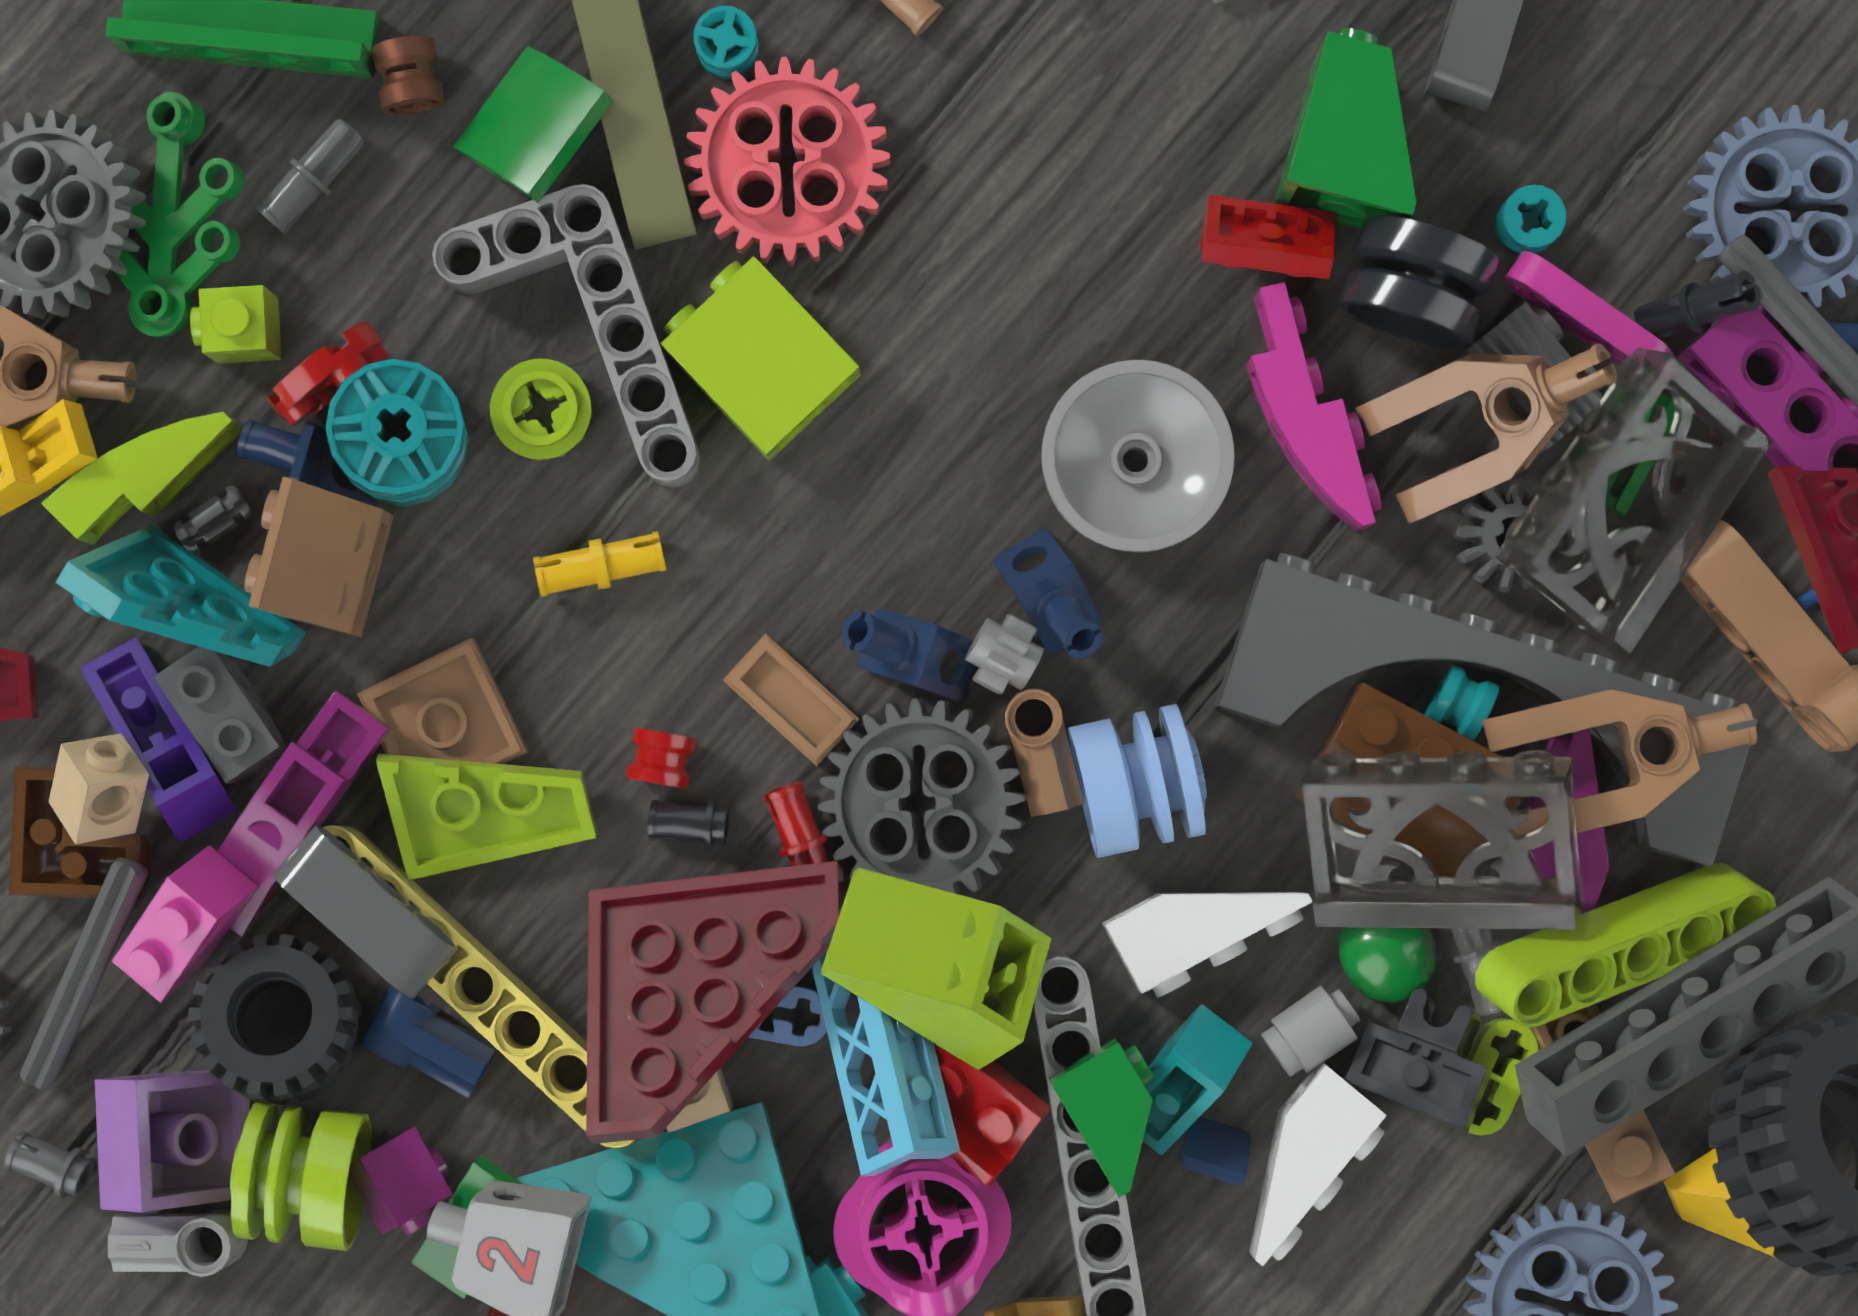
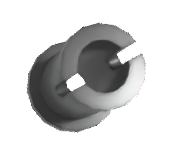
[4,1131,94,1198]

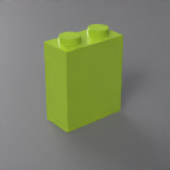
[660,256,861,462]

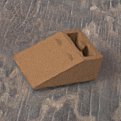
[244,477,394,638]

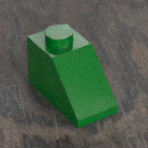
[1048,1038,1155,1198]

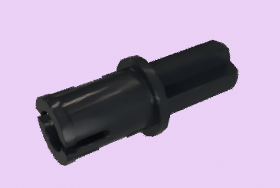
[1634,270,1761,339]

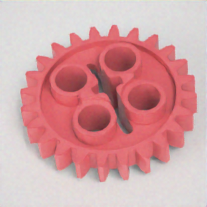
[684,57,890,266]

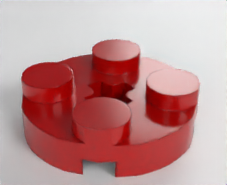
[266,320,390,426]

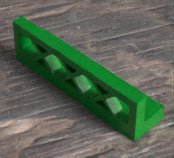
[105,0,380,79]

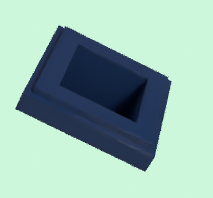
[1177,1117,1251,1186]

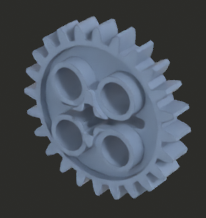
[1683,105,1858,309]
[1463,1199,1678,1316]

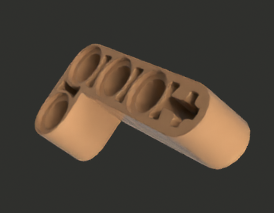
[1669,520,1858,752]

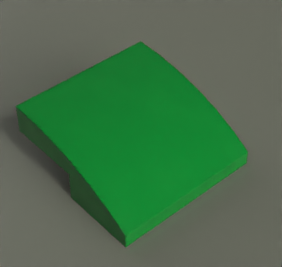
[453,46,614,203]

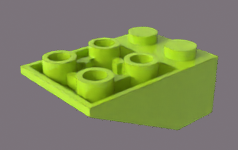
[820,868,1052,1070]

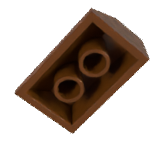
[1294,683,1535,888]

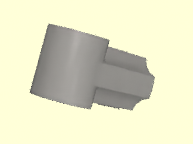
[108,1209,248,1277]

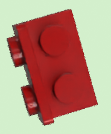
[1200,195,1335,279]
[934,1044,1051,1185]

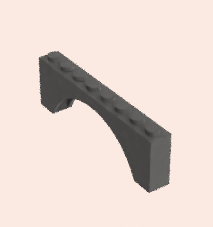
[1214,553,1758,867]

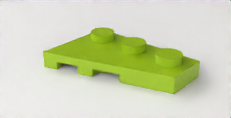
[376,754,597,880]

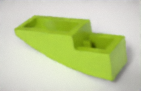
[41,411,244,545]

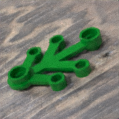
[114,92,244,338]

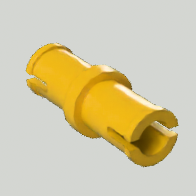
[533,531,666,597]

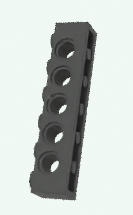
[1515,877,1858,1157]

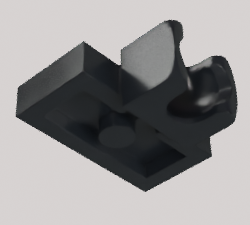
[1345,988,1492,1132]

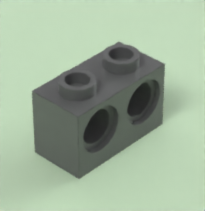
[154,646,291,785]

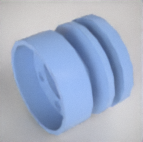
[1068,704,1207,858]

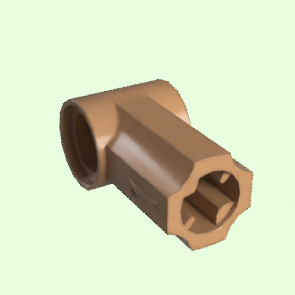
[1005,687,1085,817]

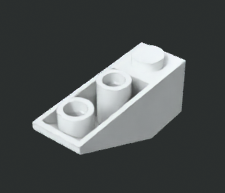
[1102,892,1313,997]
[1249,1063,1387,1266]

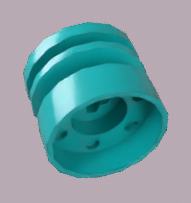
[325,359,469,507]

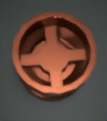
[372,36,445,115]

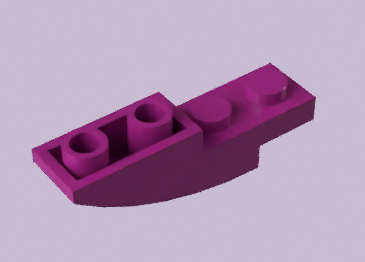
[218,690,391,937]

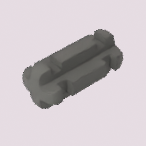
[174,485,253,554]

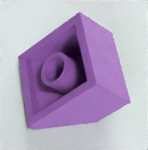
[95,1070,250,1213]

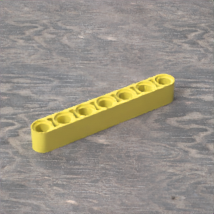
[323,825,635,1148]

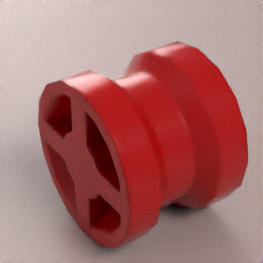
[625,728,697,789]

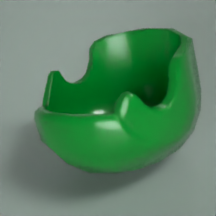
[1337,899,1437,1003]

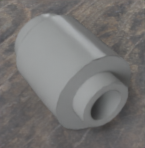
[1261,986,1361,1077]

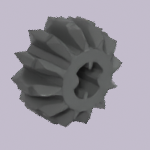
[1453,484,1565,593]

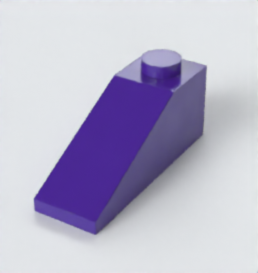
[80,637,237,843]

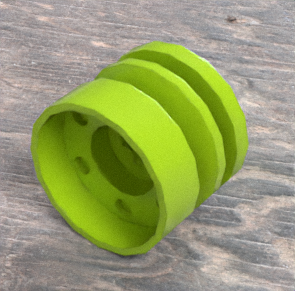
[230,1101,372,1251]

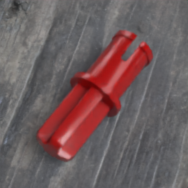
[763,781,829,866]

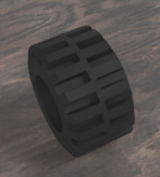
[188,934,363,1105]

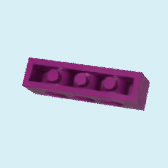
[1676,304,1858,472]

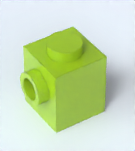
[190,285,282,364]

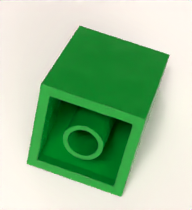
[1274,28,1416,229]

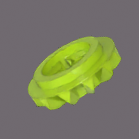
[490,359,593,461]

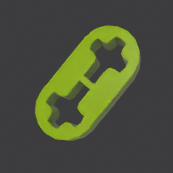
[1467,1018,1538,1136]

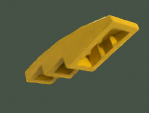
[0,399,98,517]

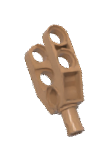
[0,305,136,431]
[1355,344,1617,523]
[1483,689,1757,847]

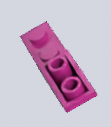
[1246,282,1381,531]

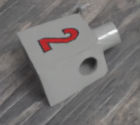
[427,1181,592,1316]

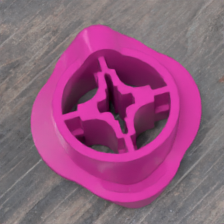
[834,1138,1011,1316]

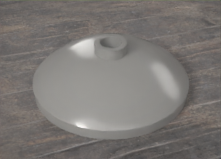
[1041,360,1234,553]

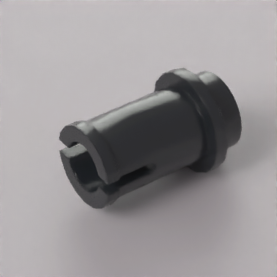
[647,799,729,851]

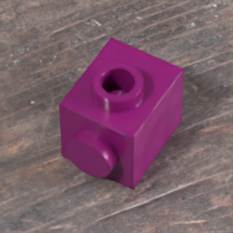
[349,1127,453,1236]

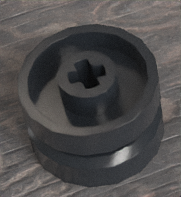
[1336,215,1499,350]

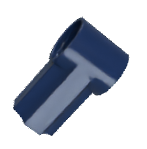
[359,984,498,1098]

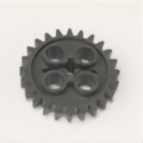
[0,110,146,319]
[818,698,1027,895]

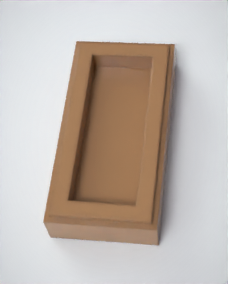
[723,633,860,766]

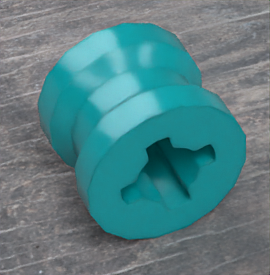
[694,6,759,79]
[1495,185,1566,256]
[1424,663,1499,741]

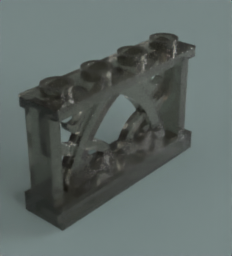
[1496,348,1773,653]
[1300,750,1585,930]

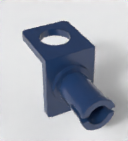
[237,419,377,507]
[993,529,1103,658]
[841,609,975,702]

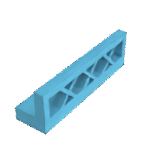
[812,950,960,1176]

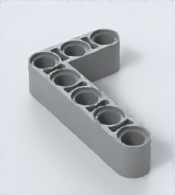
[432,184,701,488]

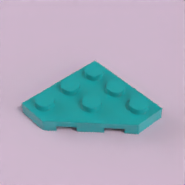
[55,525,306,667]

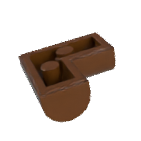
[9,766,150,900]

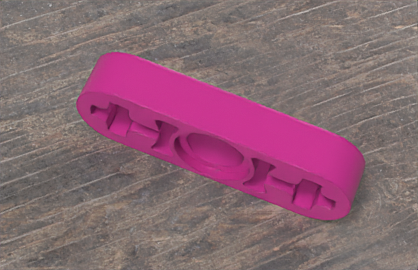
[1504,251,1674,384]

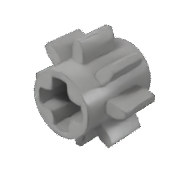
[965,614,1044,694]

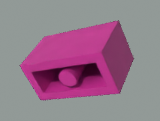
[112,845,258,1003]

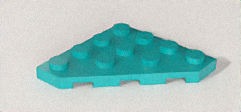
[517,1102,822,1316]

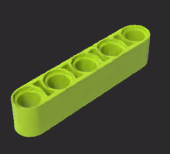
[1475,863,1776,1028]

